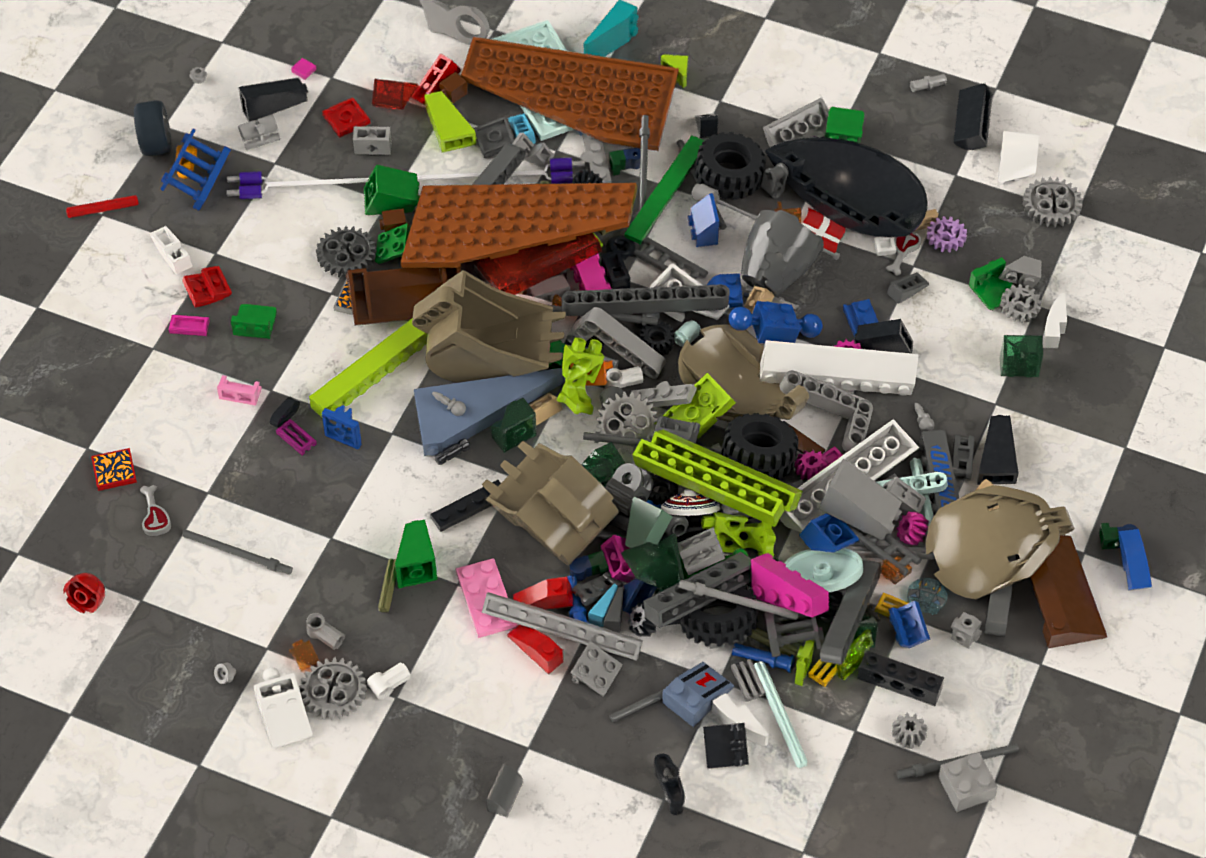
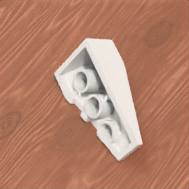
[648,263,730,320]

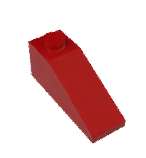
[411,54,462,105]
[513,577,573,610]
[507,624,563,675]

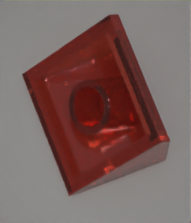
[372,78,418,110]

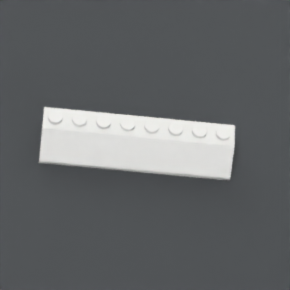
[760,340,918,395]
[780,419,919,532]

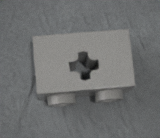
[353,127,391,155]

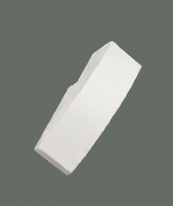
[149,226,193,275]
[1043,292,1067,348]
[712,693,769,746]

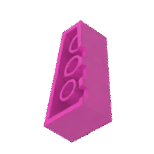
[568,244,611,291]
[751,553,829,617]

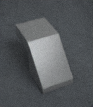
[512,132,554,168]

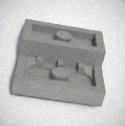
[677,528,725,575]

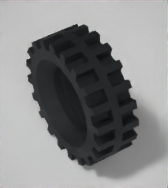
[680,585,758,647]

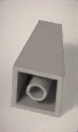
[818,459,902,541]

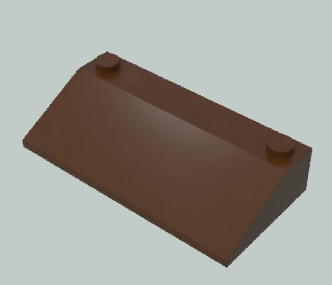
[346,267,461,326]
[1016,535,1107,649]

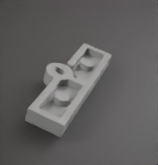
[581,133,612,183]
[626,381,697,410]

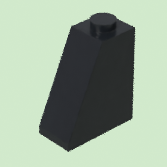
[855,319,914,354]

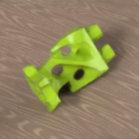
[557,337,605,415]
[701,512,776,558]

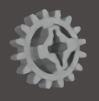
[1000,284,1042,323]

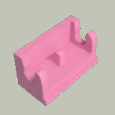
[217,375,262,406]

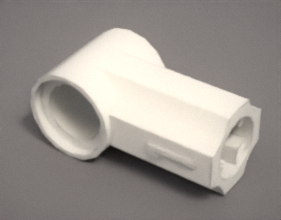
[604,366,644,388]
[367,662,411,700]

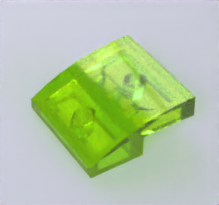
[837,629,873,680]

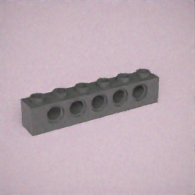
[643,552,752,628]

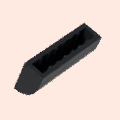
[953,83,993,150]

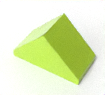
[661,54,688,88]

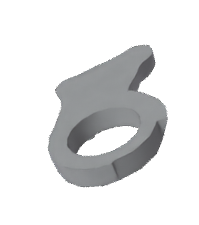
[419,0,490,45]

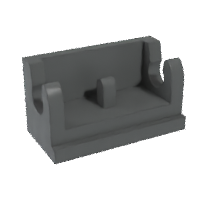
[654,416,701,444]

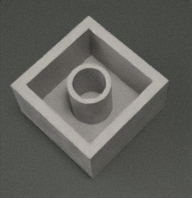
[939,752,998,812]

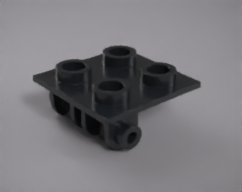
[703,722,749,769]

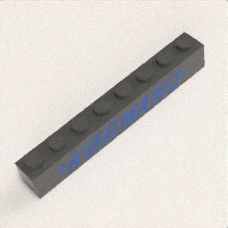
[917,429,959,515]

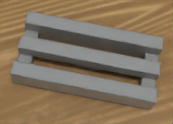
[731,659,766,702]

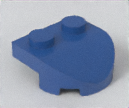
[707,273,743,308]

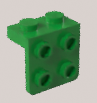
[825,107,864,143]
[375,223,411,264]
[969,257,1013,310]
[231,304,277,339]

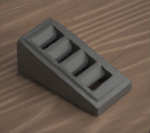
[887,272,929,304]
[604,587,624,632]

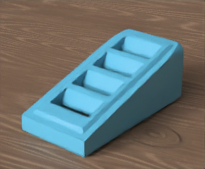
[508,114,536,144]
[588,584,618,628]

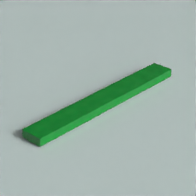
[624,135,704,244]

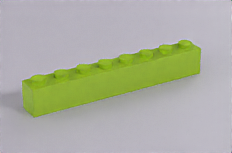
[309,318,428,417]
[651,429,803,512]
[632,439,784,527]

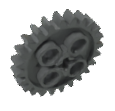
[316,226,376,278]

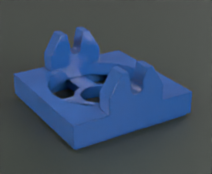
[322,405,362,449]

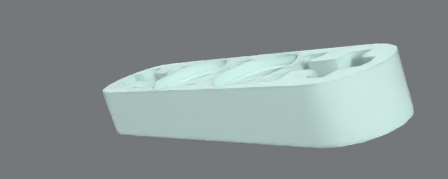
[876,472,948,495]

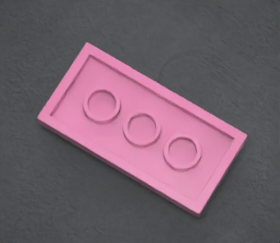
[456,558,517,638]

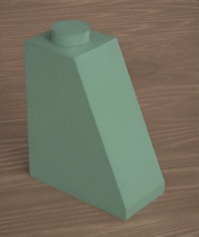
[625,496,673,559]

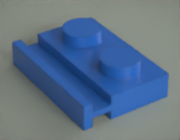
[843,299,878,338]

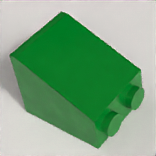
[364,164,420,215]
[395,519,437,589]

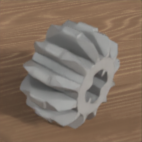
[892,712,927,749]

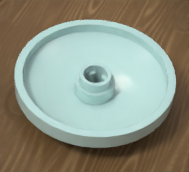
[785,548,863,592]

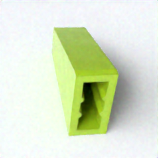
[424,91,476,153]

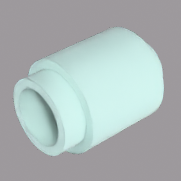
[674,320,701,347]

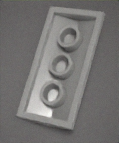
[763,97,829,147]

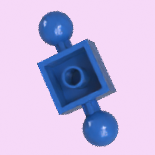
[729,301,823,343]

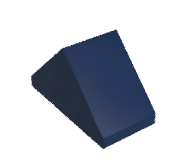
[622,575,659,614]

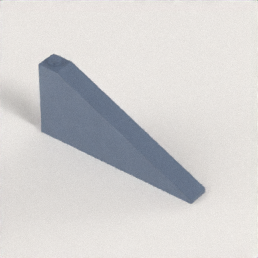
[414,368,566,456]

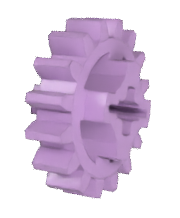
[927,216,967,252]

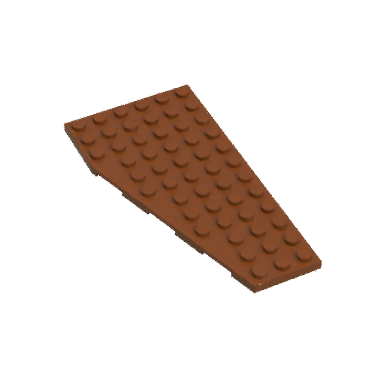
[461,37,679,151]
[400,183,637,268]

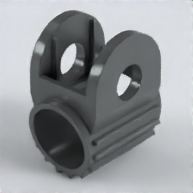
[605,463,653,516]

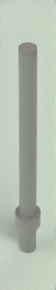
[678,580,798,620]

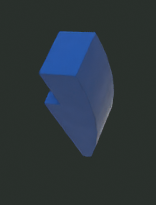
[1118,529,1152,590]

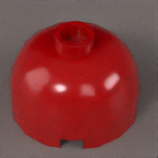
[63,573,105,613]

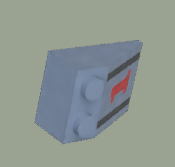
[662,662,734,727]

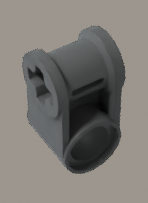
[761,163,788,199]

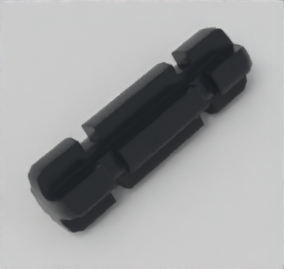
[434,439,470,465]

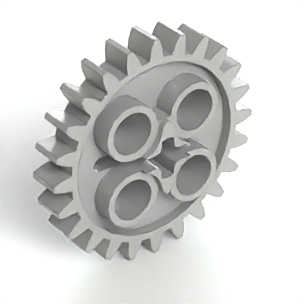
[1023,177,1083,227]
[596,391,658,454]
[299,657,367,720]

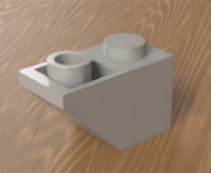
[999,256,1041,289]

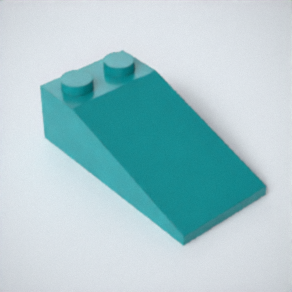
[583,0,639,57]

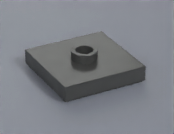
[473,116,515,159]

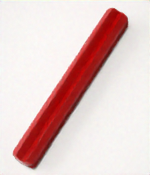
[66,195,139,218]

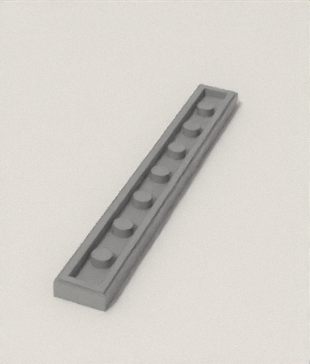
[482,592,643,661]

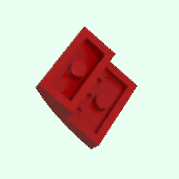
[182,266,232,307]

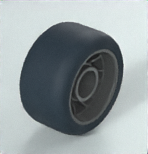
[134,100,171,156]

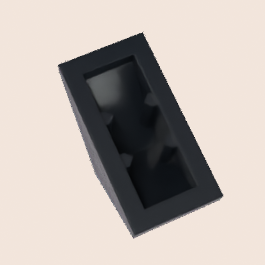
[695,114,718,138]

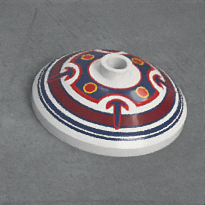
[661,489,720,516]

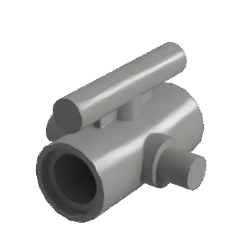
[238,115,280,150]

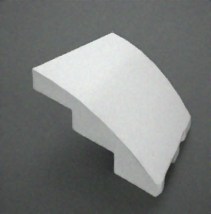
[998,131,1039,185]

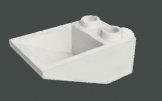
[254,667,313,749]

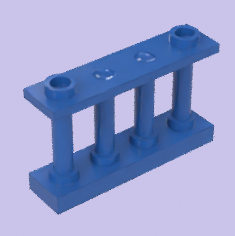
[161,128,231,210]

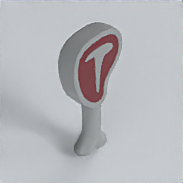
[886,232,921,275]
[140,485,171,536]

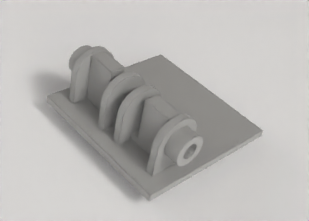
[570,641,623,697]

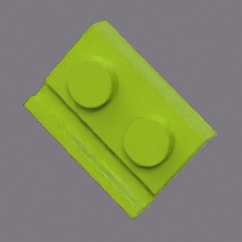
[795,640,815,686]

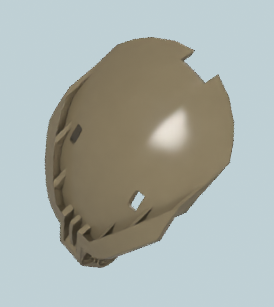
[678,324,809,422]
[926,485,1075,599]

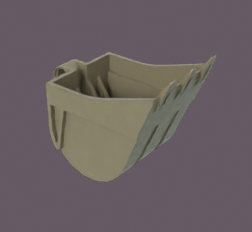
[412,270,566,383]
[482,441,619,565]

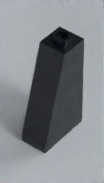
[238,77,309,122]
[977,415,1019,485]

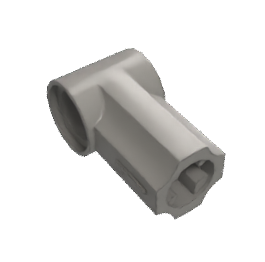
[306,613,345,650]

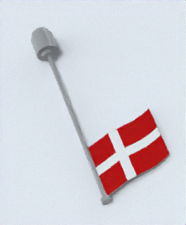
[691,184,846,260]

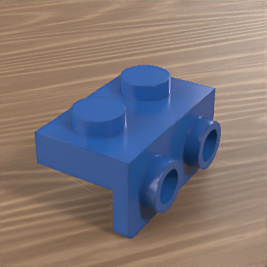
[889,601,930,648]

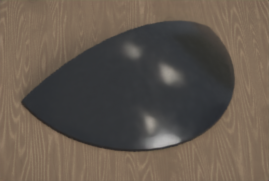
[765,137,928,238]

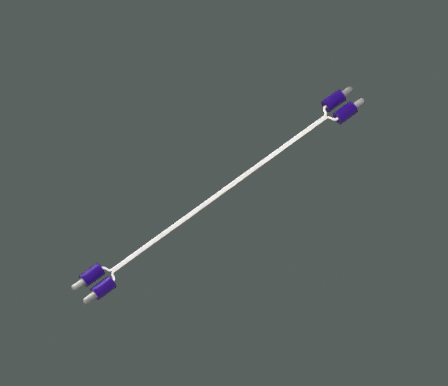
[227,157,585,199]

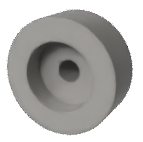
[214,662,236,684]

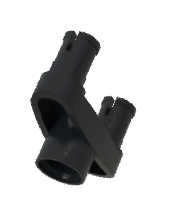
[654,753,685,815]

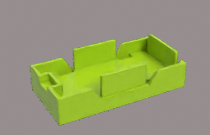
[654,373,736,439]

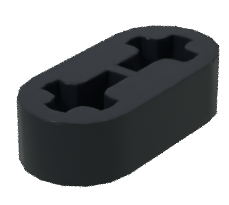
[270,396,300,428]

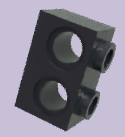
[601,250,631,289]

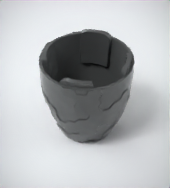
[741,210,824,296]

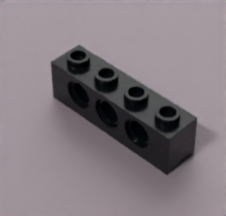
[858,650,944,706]

